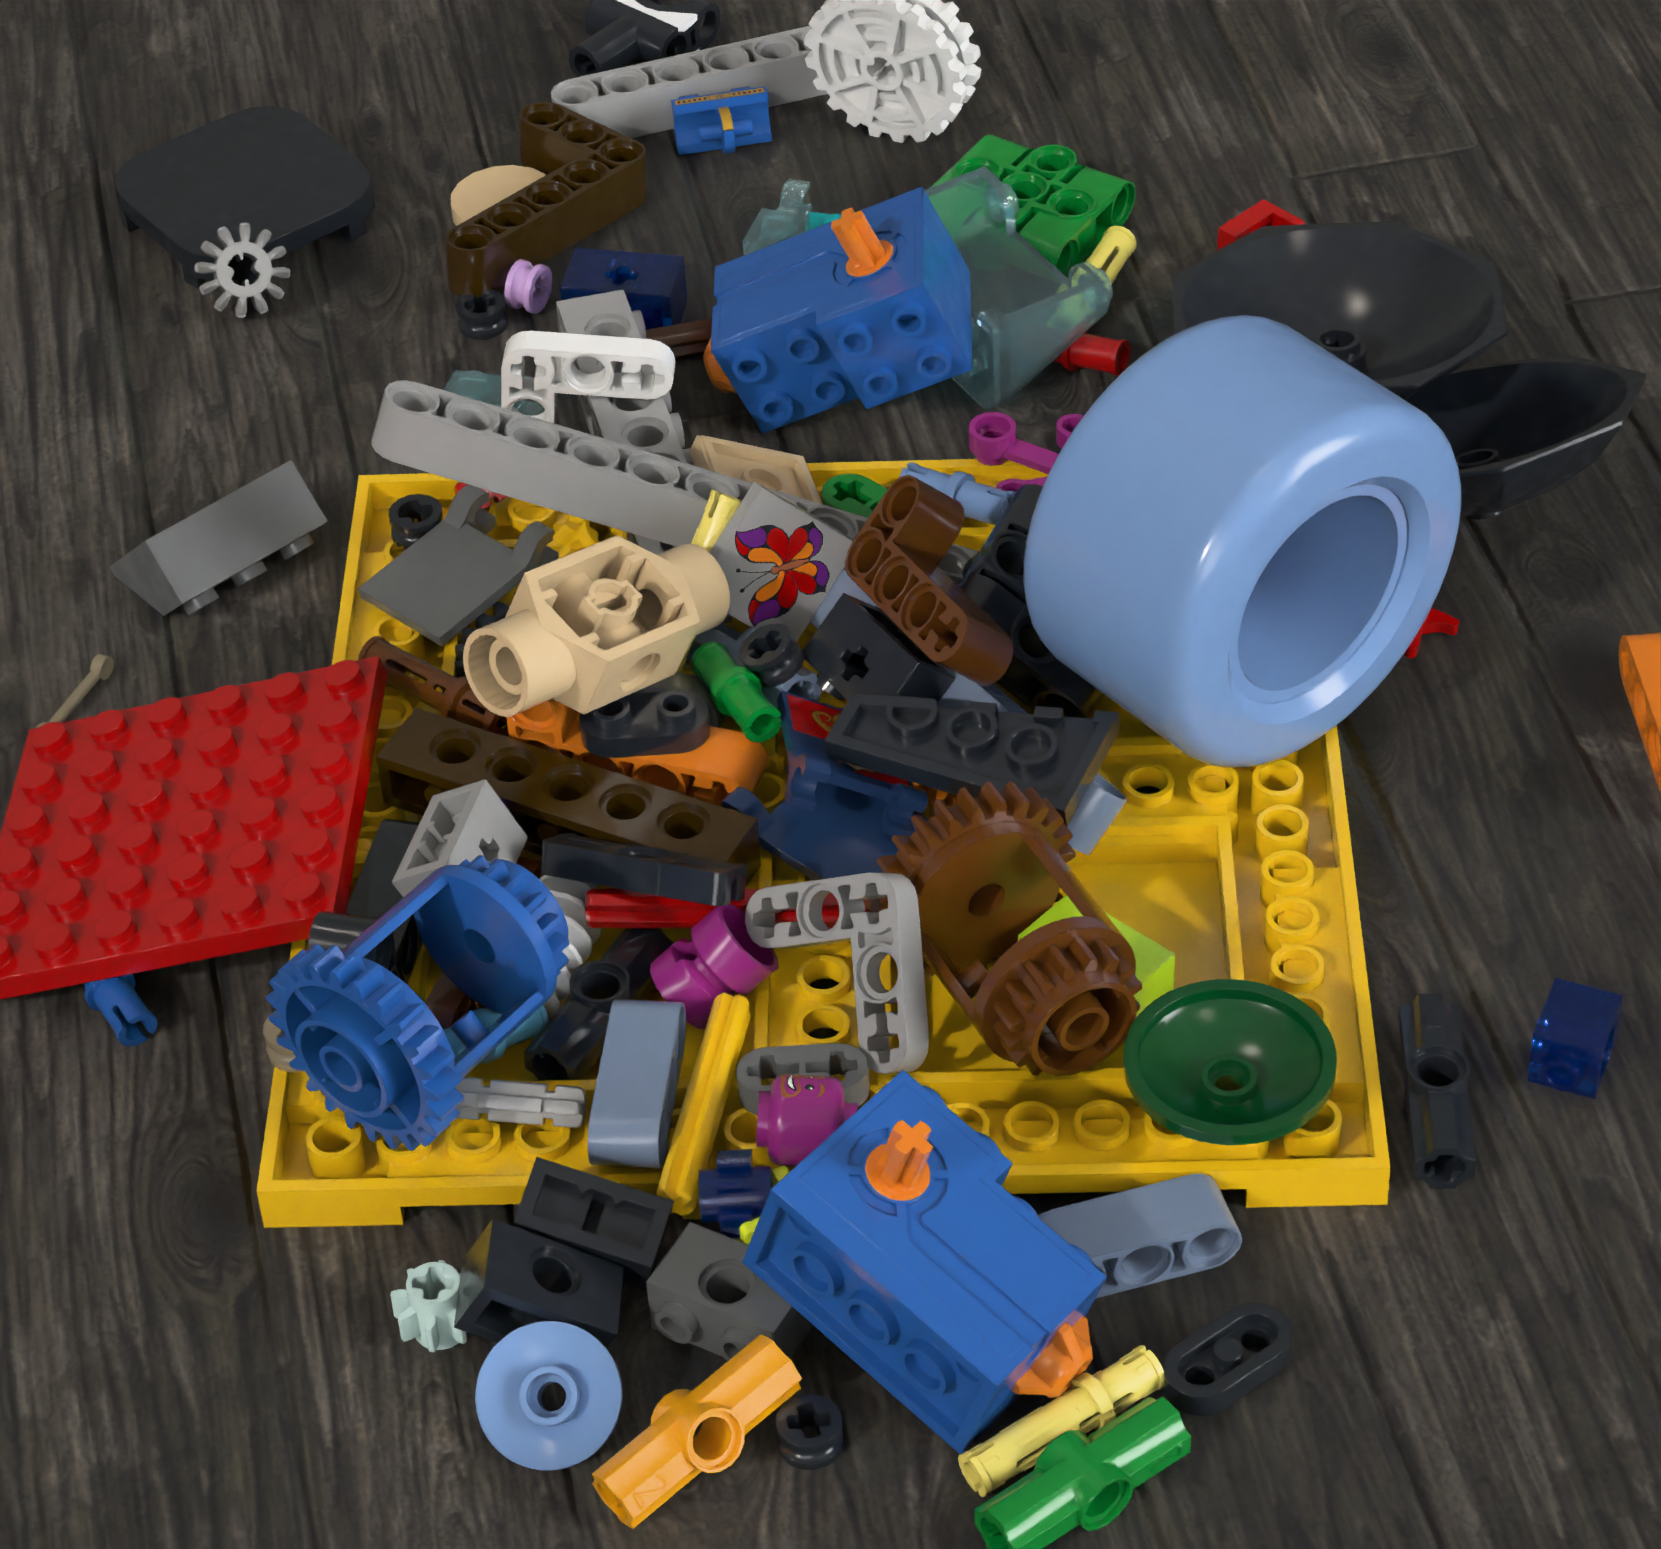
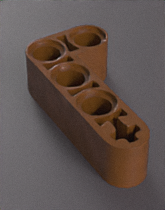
[845,475,1014,686]

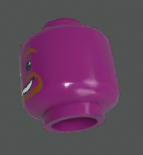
[756,1074,858,1167]

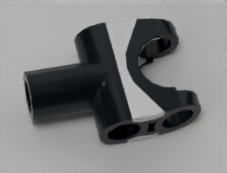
[569,0,720,77]

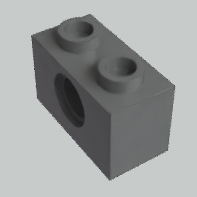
[646,1222,814,1361]

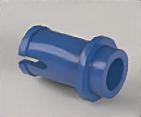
[84,974,158,1047]

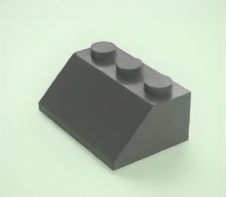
[109,460,328,616]

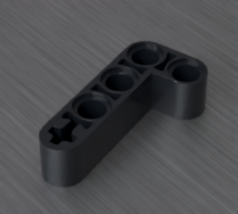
[308,819,424,985]

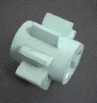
[390,1260,467,1352]

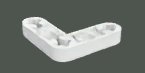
[501,331,676,424]

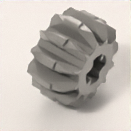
[194,223,290,318]

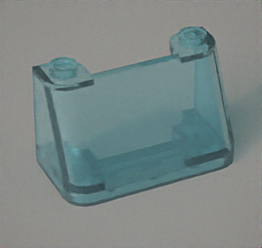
[925,166,1113,409]

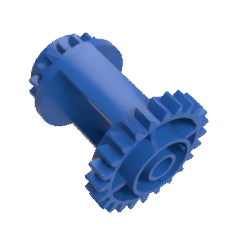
[266,855,569,1151]

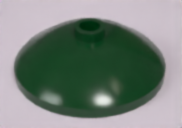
[1123,979,1337,1145]

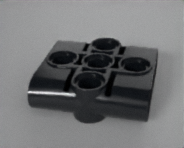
[958,484,1102,718]

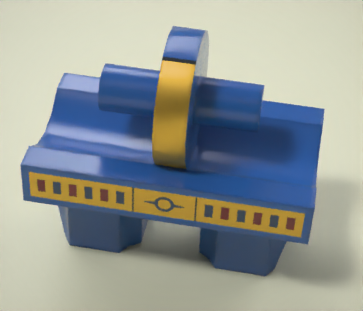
[671,86,772,155]

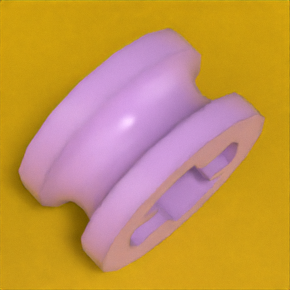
[504,259,552,314]

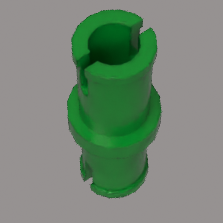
[691,641,782,743]

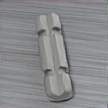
[455,1077,587,1128]

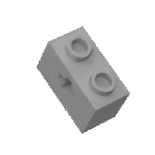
[392,779,528,897]

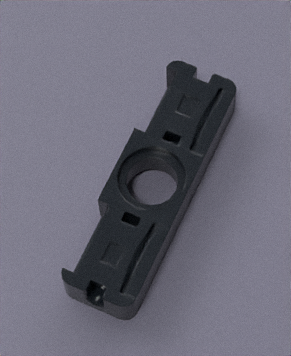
[541,833,747,906]

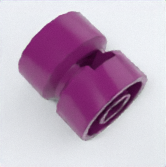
[650,904,779,1030]

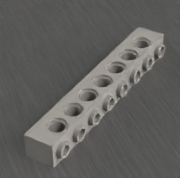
[556,289,732,624]

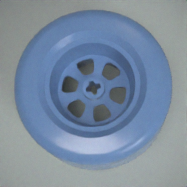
[1023,315,1461,768]

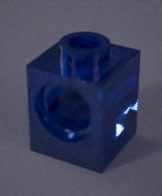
[1528,978,1623,1099]

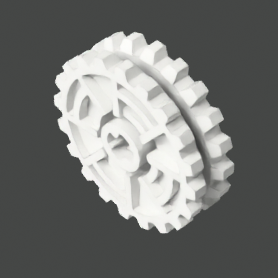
[804,0,981,143]

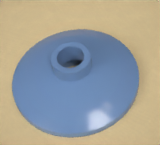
[475,1321,623,1471]

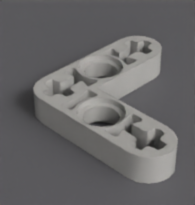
[745,872,929,1074]

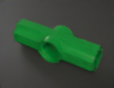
[974,1396,1191,1549]

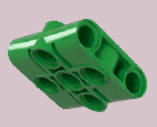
[926,134,1136,285]

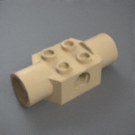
[463,535,730,717]

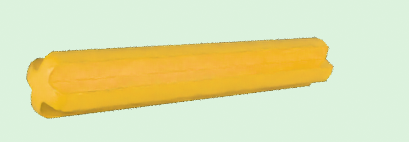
[656,992,751,1217]

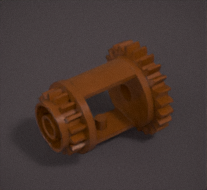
[865,781,1143,1076]

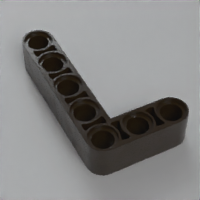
[445,102,647,298]

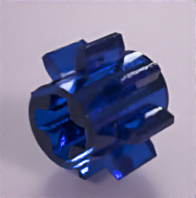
[699,1149,773,1239]

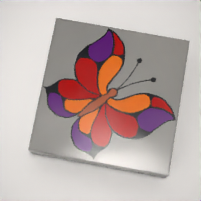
[709,481,853,642]

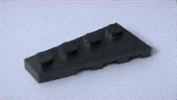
[825,693,1121,827]

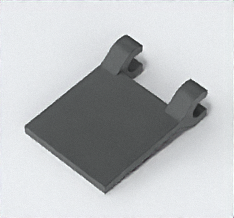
[358,484,559,646]

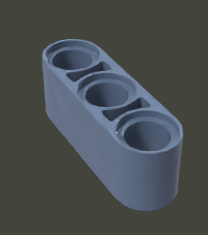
[588,999,686,1169]
[1038,1173,1242,1299]

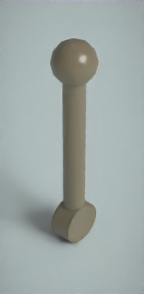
[35,654,114,728]

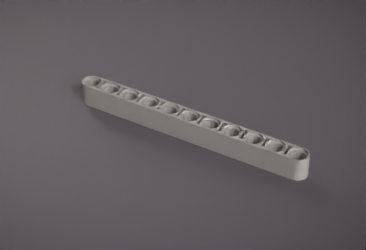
[371,380,978,585]

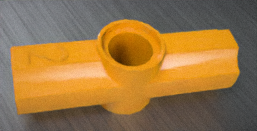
[592,1334,802,1529]

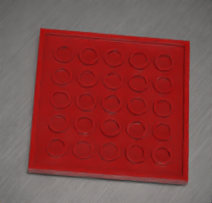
[0,656,388,1000]

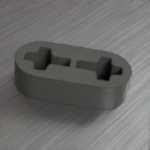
[736,1043,870,1116]

